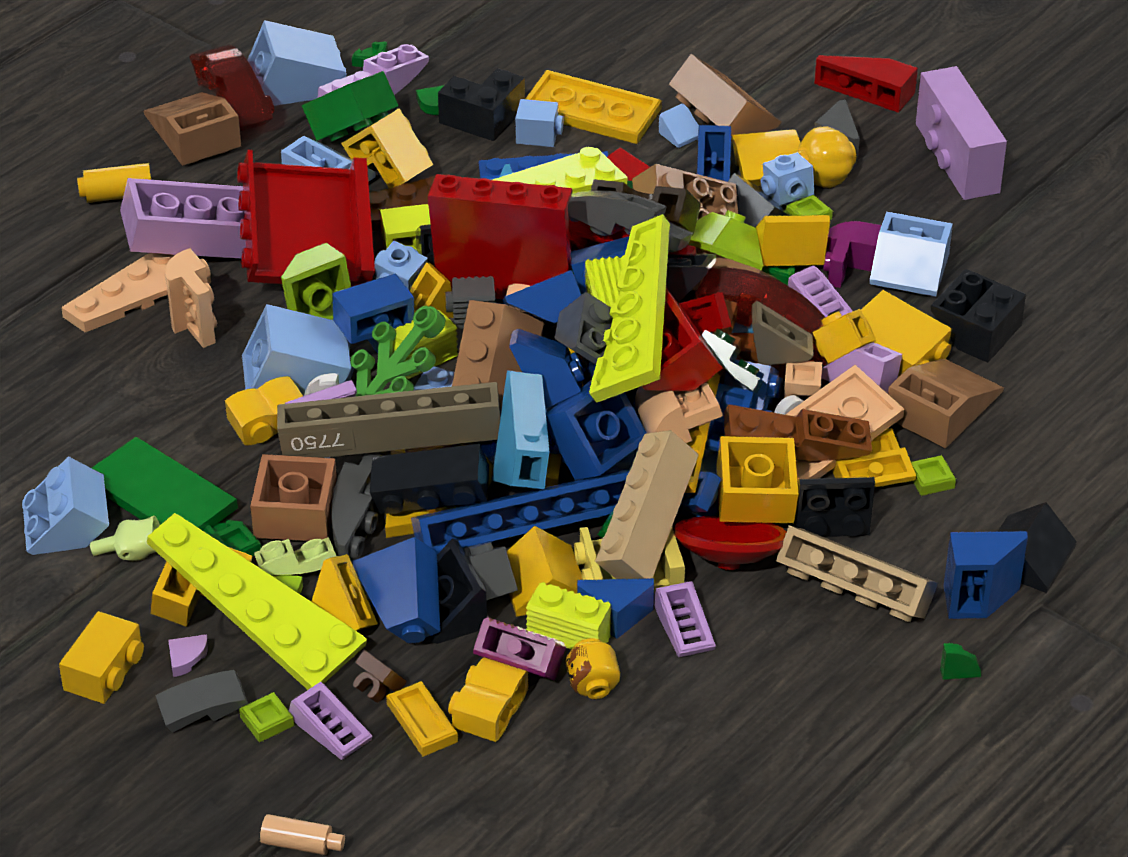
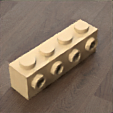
[595,430,699,579]
[776,526,938,622]

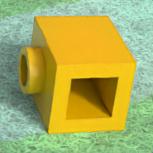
[812,309,876,364]

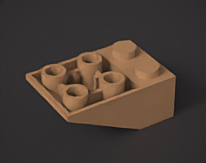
[144,92,241,166]
[632,164,738,220]
[888,359,1004,448]

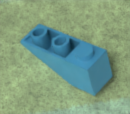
[492,370,549,489]

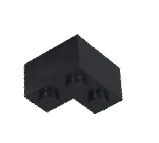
[438,68,525,141]

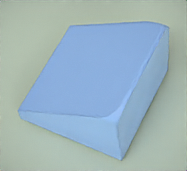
[659,104,699,148]

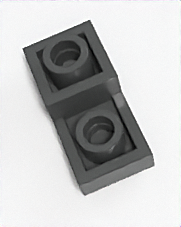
[155,670,248,733]

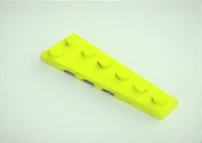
[492,147,628,193]
[589,214,670,403]
[147,513,367,690]

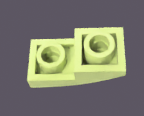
[254,537,336,575]

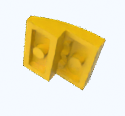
[732,129,800,186]
[832,428,916,487]

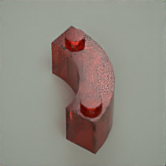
[189,44,274,131]
[696,268,827,365]

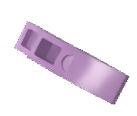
[317,44,429,98]

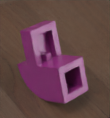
[823,221,882,288]

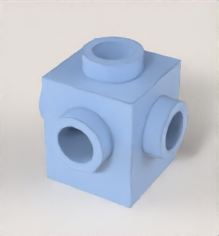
[761,152,814,205]
[374,240,428,290]

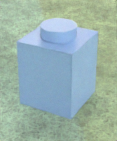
[515,99,564,147]

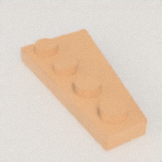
[62,253,211,333]

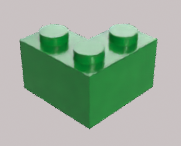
[301,71,399,142]

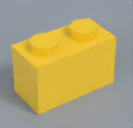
[59,611,144,704]

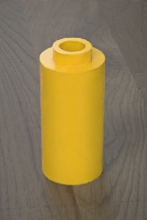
[77,163,151,203]

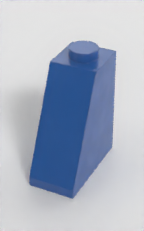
[353,537,440,643]

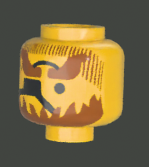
[566,638,620,699]

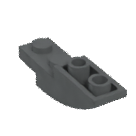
[568,190,693,252]
[332,451,386,563]

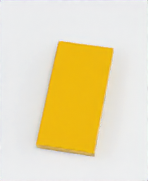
[525,70,662,144]

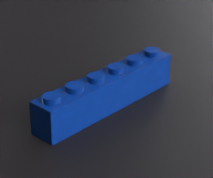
[411,470,630,554]

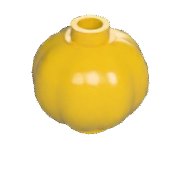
[795,126,856,188]

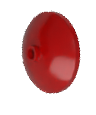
[674,516,787,570]

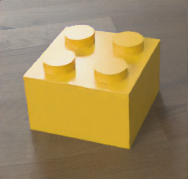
[716,436,799,523]

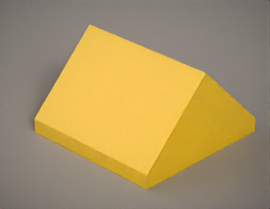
[755,215,830,266]
[507,526,582,617]

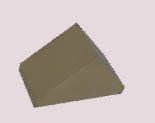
[752,300,813,365]

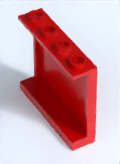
[237,150,375,287]
[428,174,575,299]

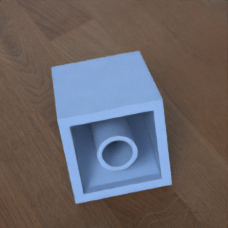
[243,20,346,108]
[242,304,354,396]

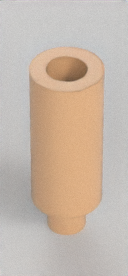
[260,814,345,855]

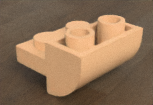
[165,248,217,348]
[635,382,723,443]

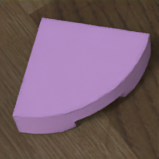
[168,634,208,677]

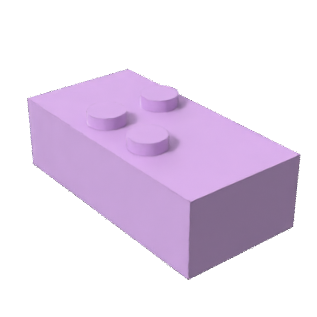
[916,66,1007,200]
[120,178,246,259]

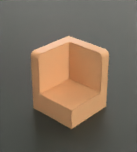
[783,361,822,399]

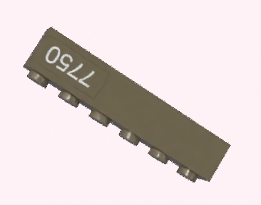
[277,382,501,458]

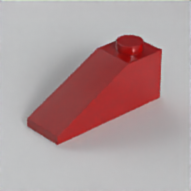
[814,55,918,113]

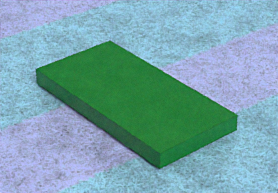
[92,437,238,531]

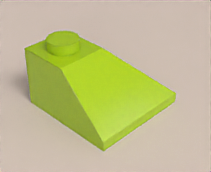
[688,210,763,270]
[281,243,351,320]

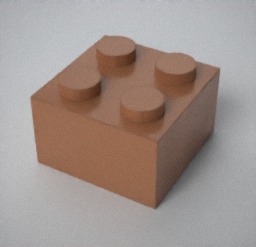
[250,454,337,541]

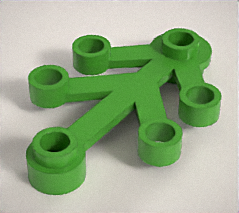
[350,306,445,396]

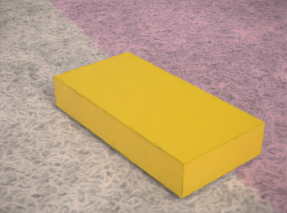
[386,681,458,757]

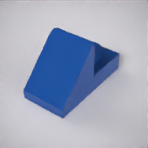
[677,472,722,518]

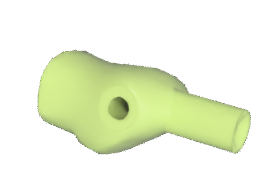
[90,516,160,561]

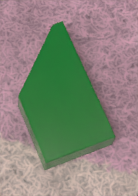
[204,520,261,556]

